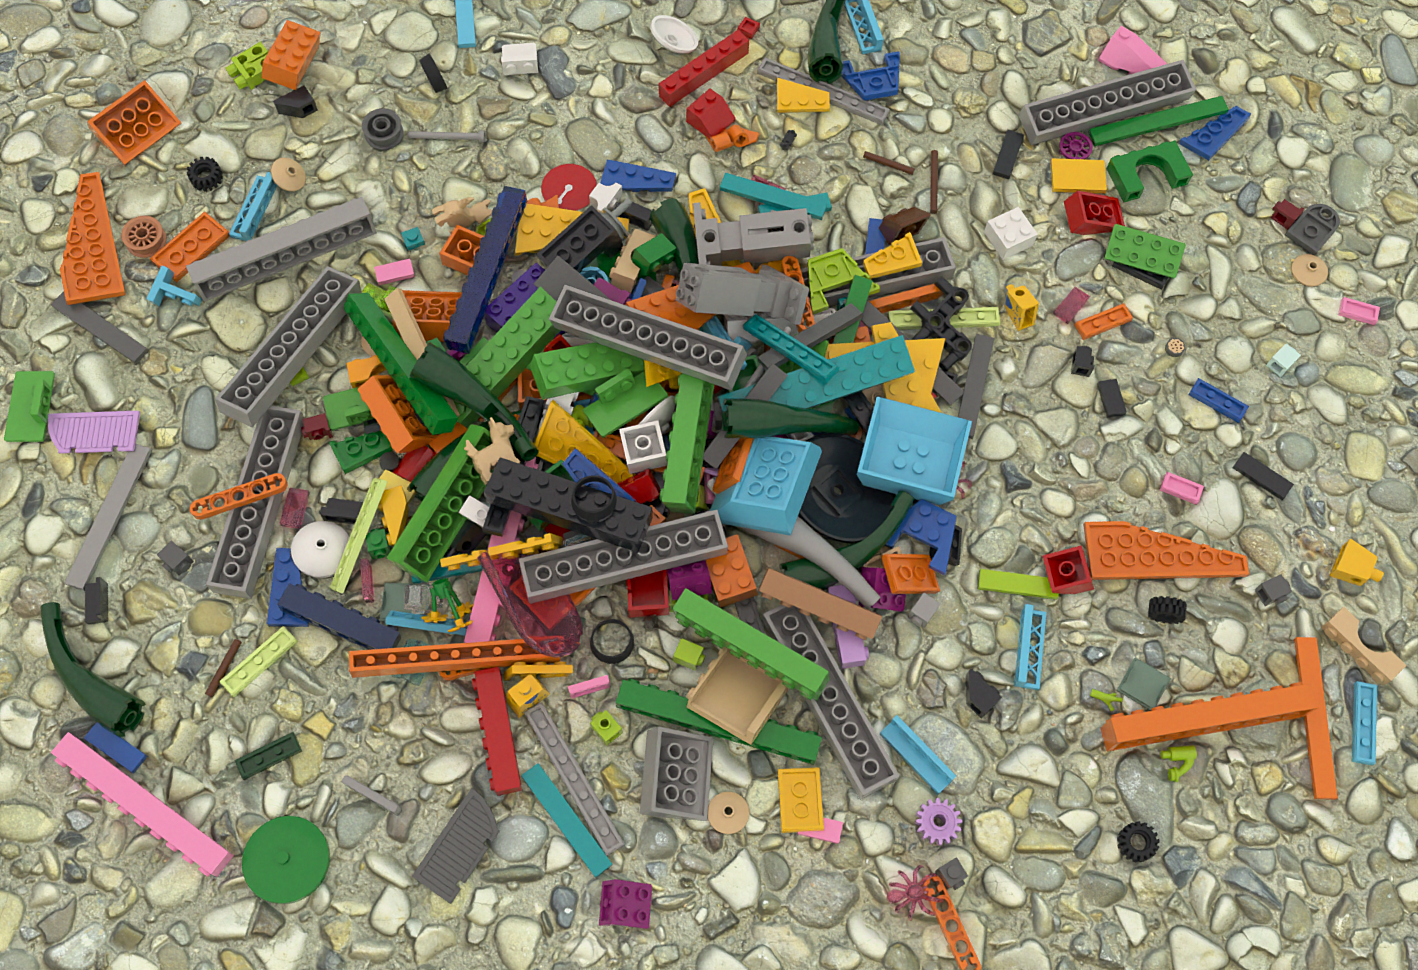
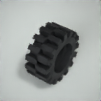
[186,156,223,192]
[1148,596,1187,624]
[1117,821,1160,863]

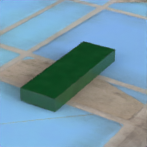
[234,732,302,780]

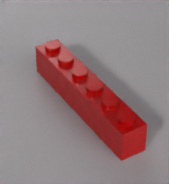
[658,30,749,107]
[544,468,660,544]
[472,666,522,796]

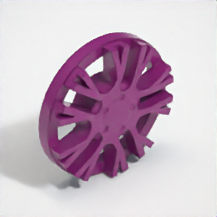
[1059,132,1093,160]

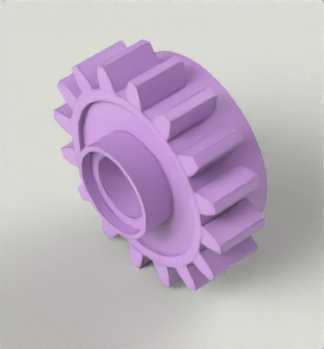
[915,798,962,846]

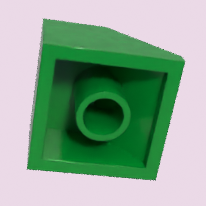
[631,233,676,275]

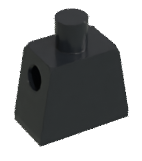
[443,519,487,558]

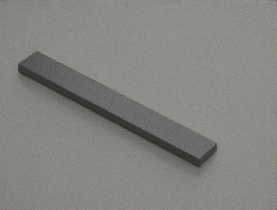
[843,298,964,406]

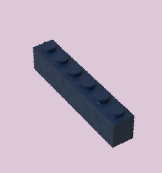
[277,583,401,650]

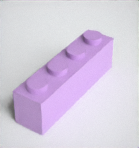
[827,585,869,669]

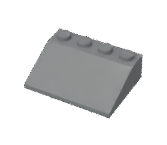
[640,727,713,821]

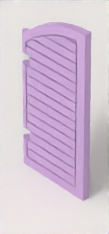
[48,411,141,454]

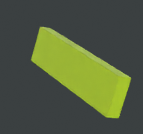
[978,569,1059,600]

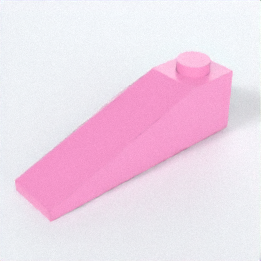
[1098,26,1167,74]

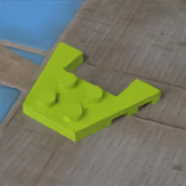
[807,248,880,315]

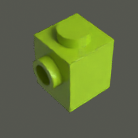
[673,638,706,671]
[590,710,623,746]

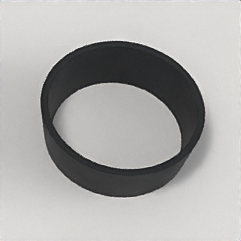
[419,53,448,93]
[571,475,617,521]
[590,619,634,664]

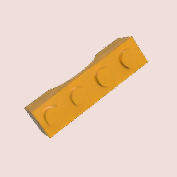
[346,355,387,388]

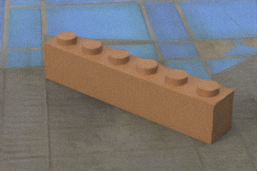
[759,567,882,640]

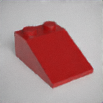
[1063,191,1125,235]

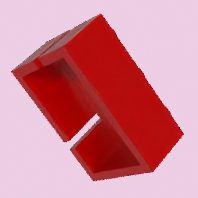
[627,569,669,618]

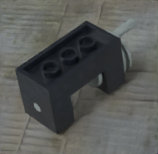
[536,198,633,273]

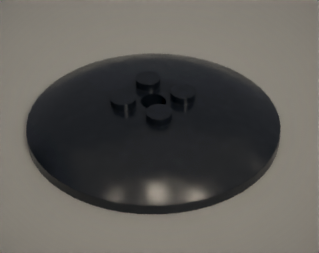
[798,433,896,543]

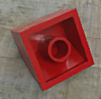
[686,88,736,139]
[1042,545,1094,594]

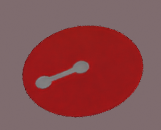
[541,164,597,211]

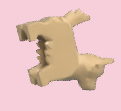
[431,197,495,234]
[464,417,520,486]

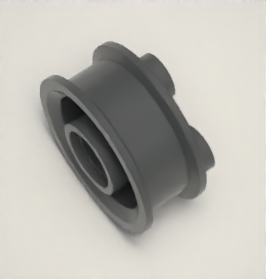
[362,108,404,151]

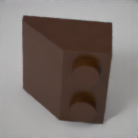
[879,207,931,245]

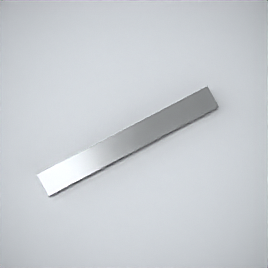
[757,57,890,125]
[64,444,152,591]
[524,702,625,856]

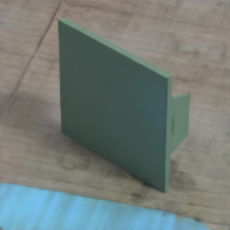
[380,583,425,621]
[1116,657,1171,711]

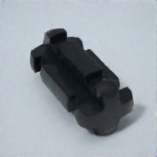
[780,130,797,150]

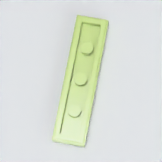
[219,626,298,697]

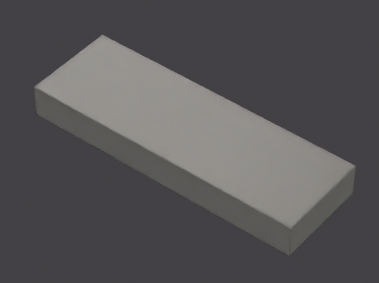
[341,775,402,816]

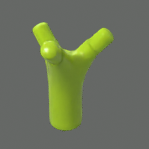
[1090,688,1123,711]

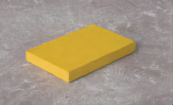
[1050,158,1107,194]
[777,768,824,833]

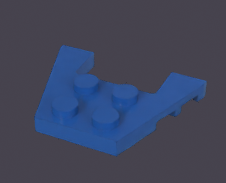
[841,51,900,101]
[885,499,957,576]

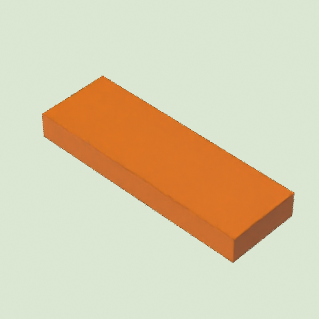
[1075,303,1133,340]

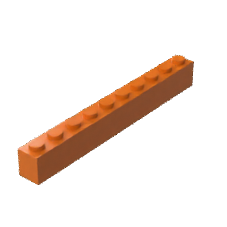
[349,636,560,678]

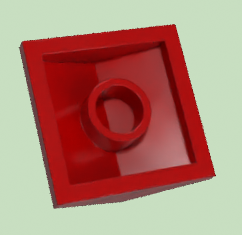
[392,446,436,482]

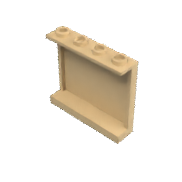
[686,646,789,745]

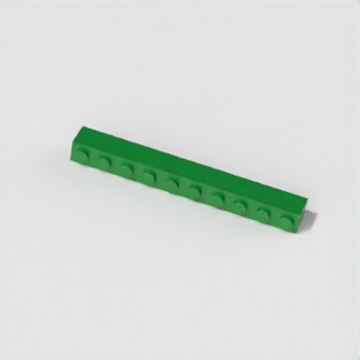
[344,293,458,435]
[615,679,822,765]

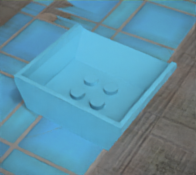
[857,396,972,505]
[710,436,822,536]

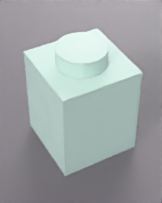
[1266,343,1301,378]

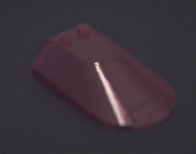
[477,549,583,658]

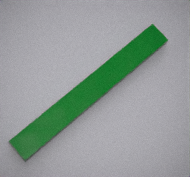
[1088,96,1229,147]
[812,275,873,413]

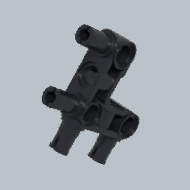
[910,276,972,371]

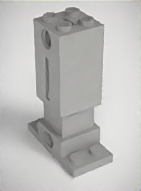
[693,202,814,266]
[676,263,809,325]

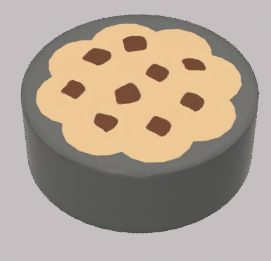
[1165,338,1185,357]

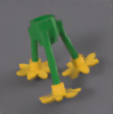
[421,578,473,632]

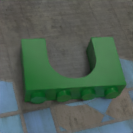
[1106,141,1193,203]

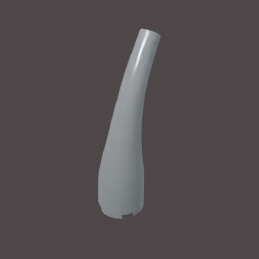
[742,517,880,609]

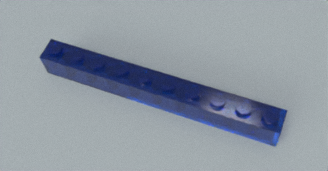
[443,186,527,354]

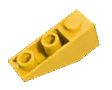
[378,485,410,546]

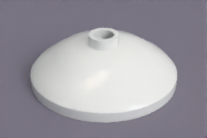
[650,15,698,54]
[638,395,676,434]
[291,521,349,578]

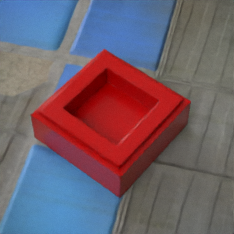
[737,17,760,39]

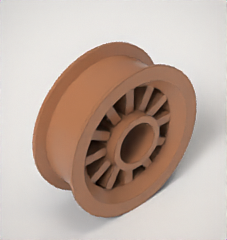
[121,216,167,258]

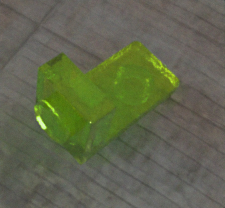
[361,283,396,313]

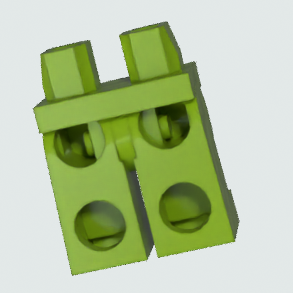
[225,41,268,90]

